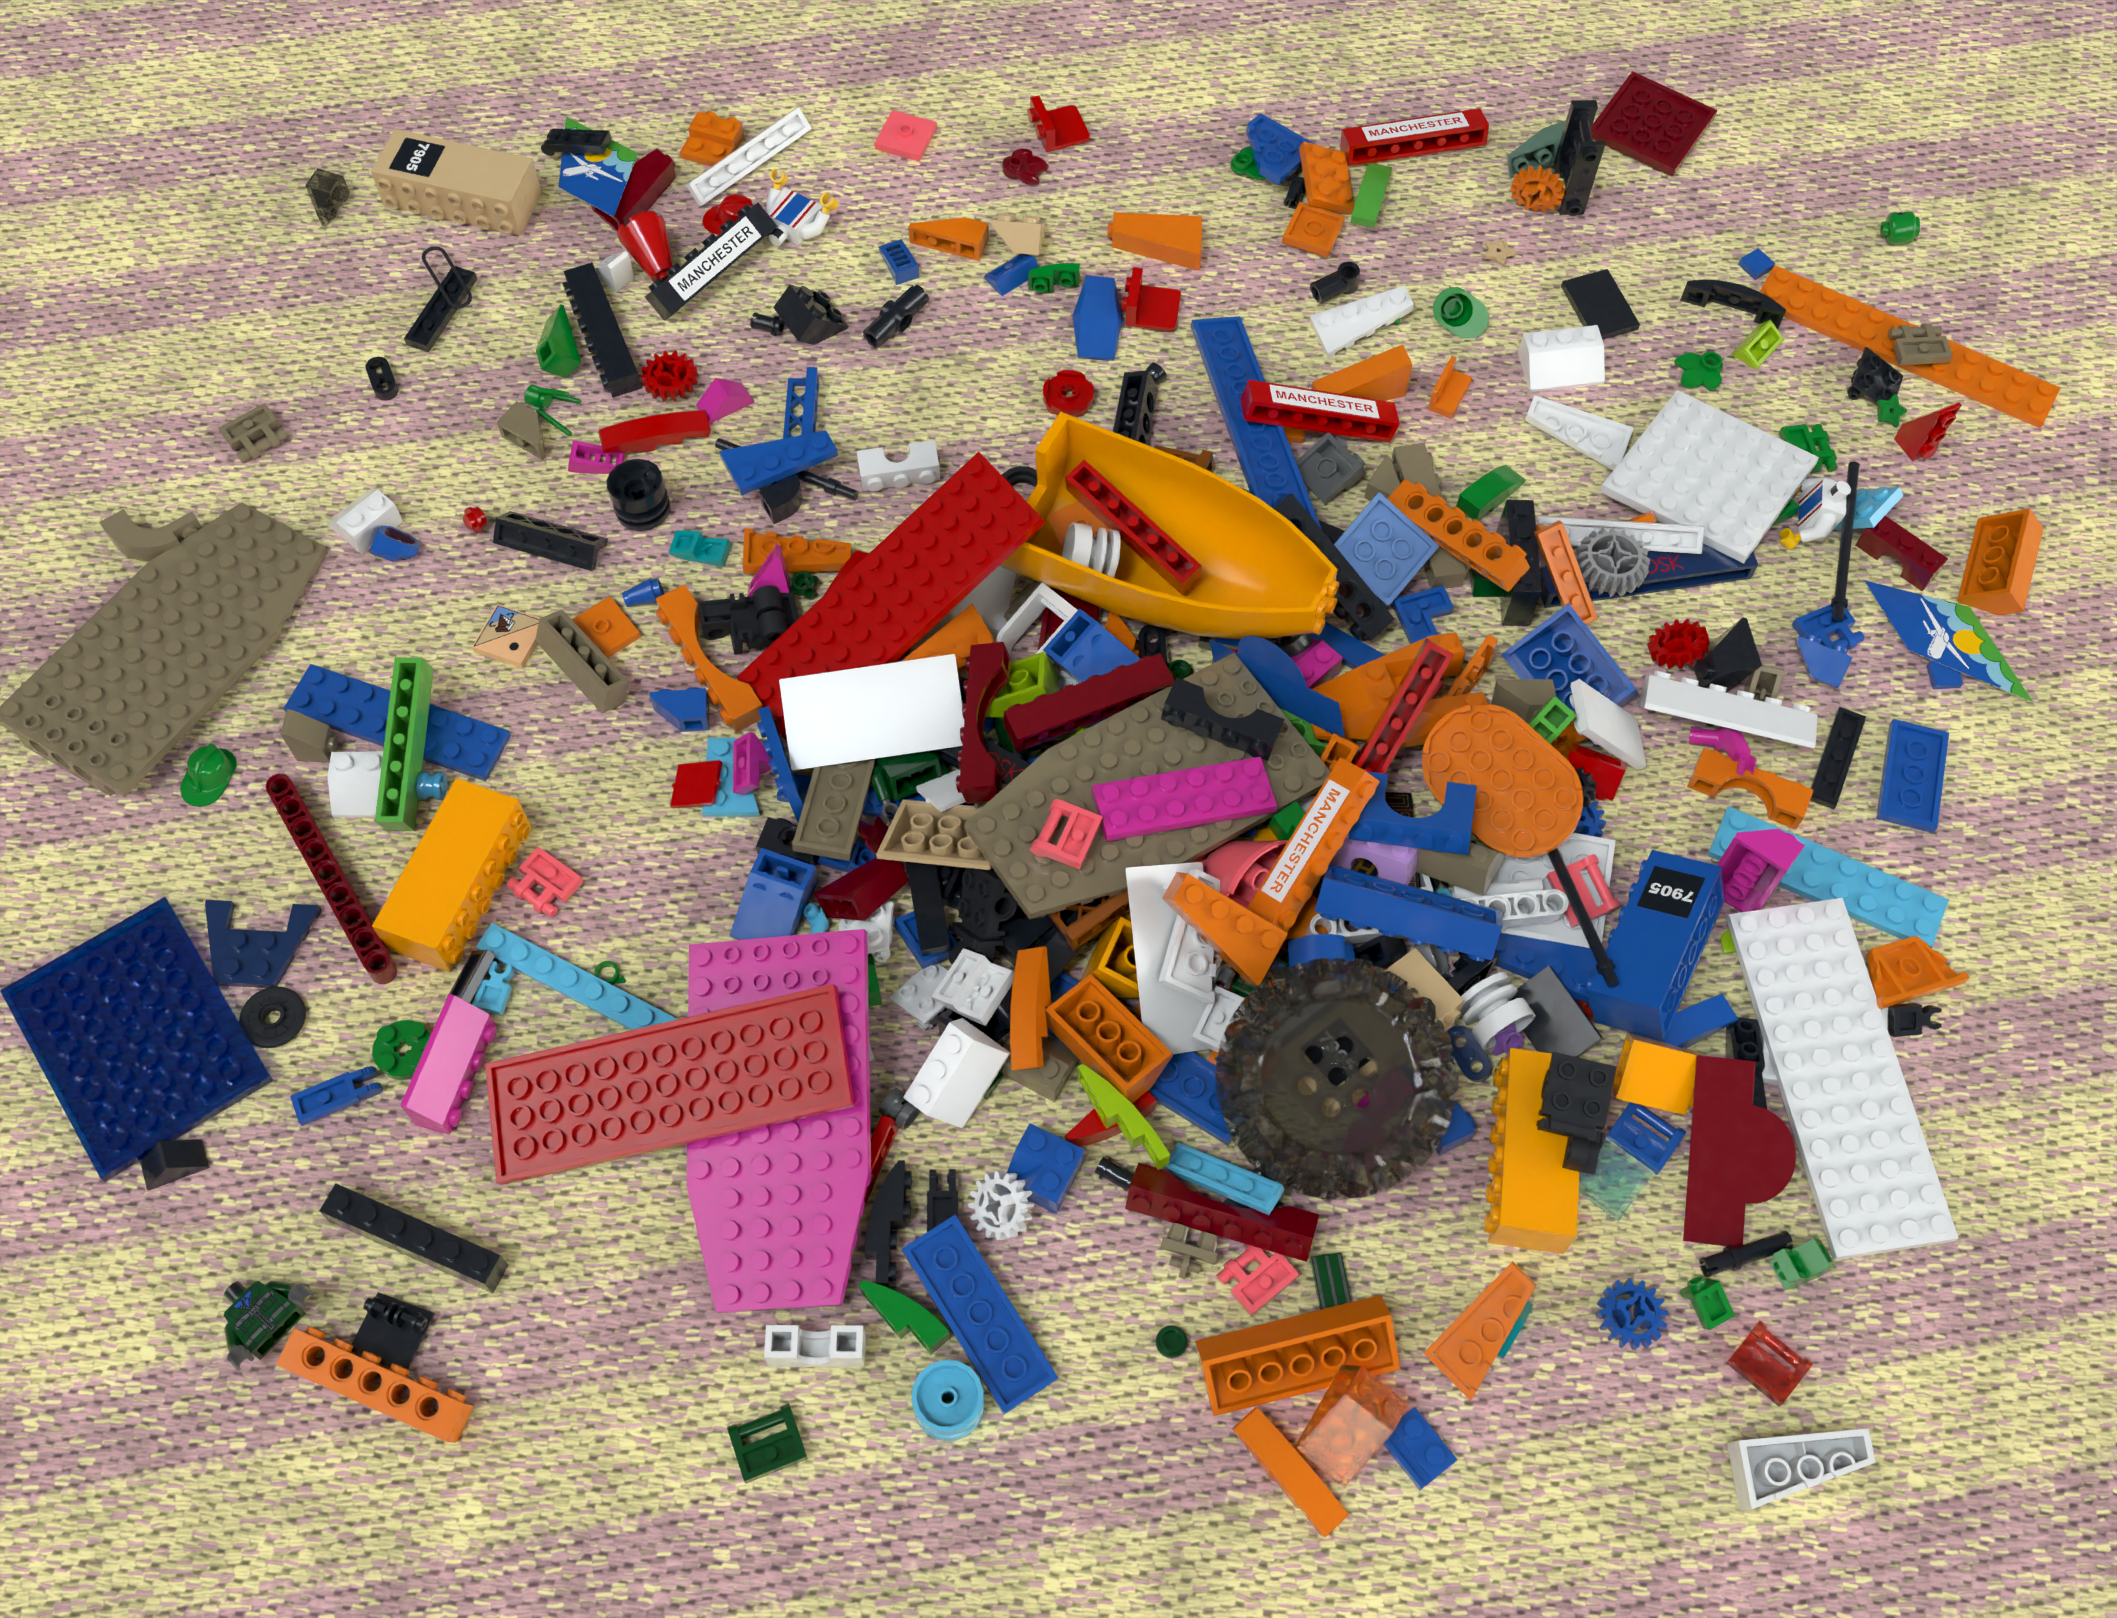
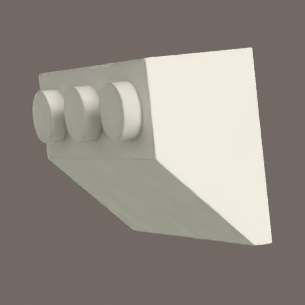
[1518,325,1605,392]
[903,1018,1010,1128]

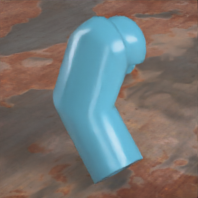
[803,903,829,934]

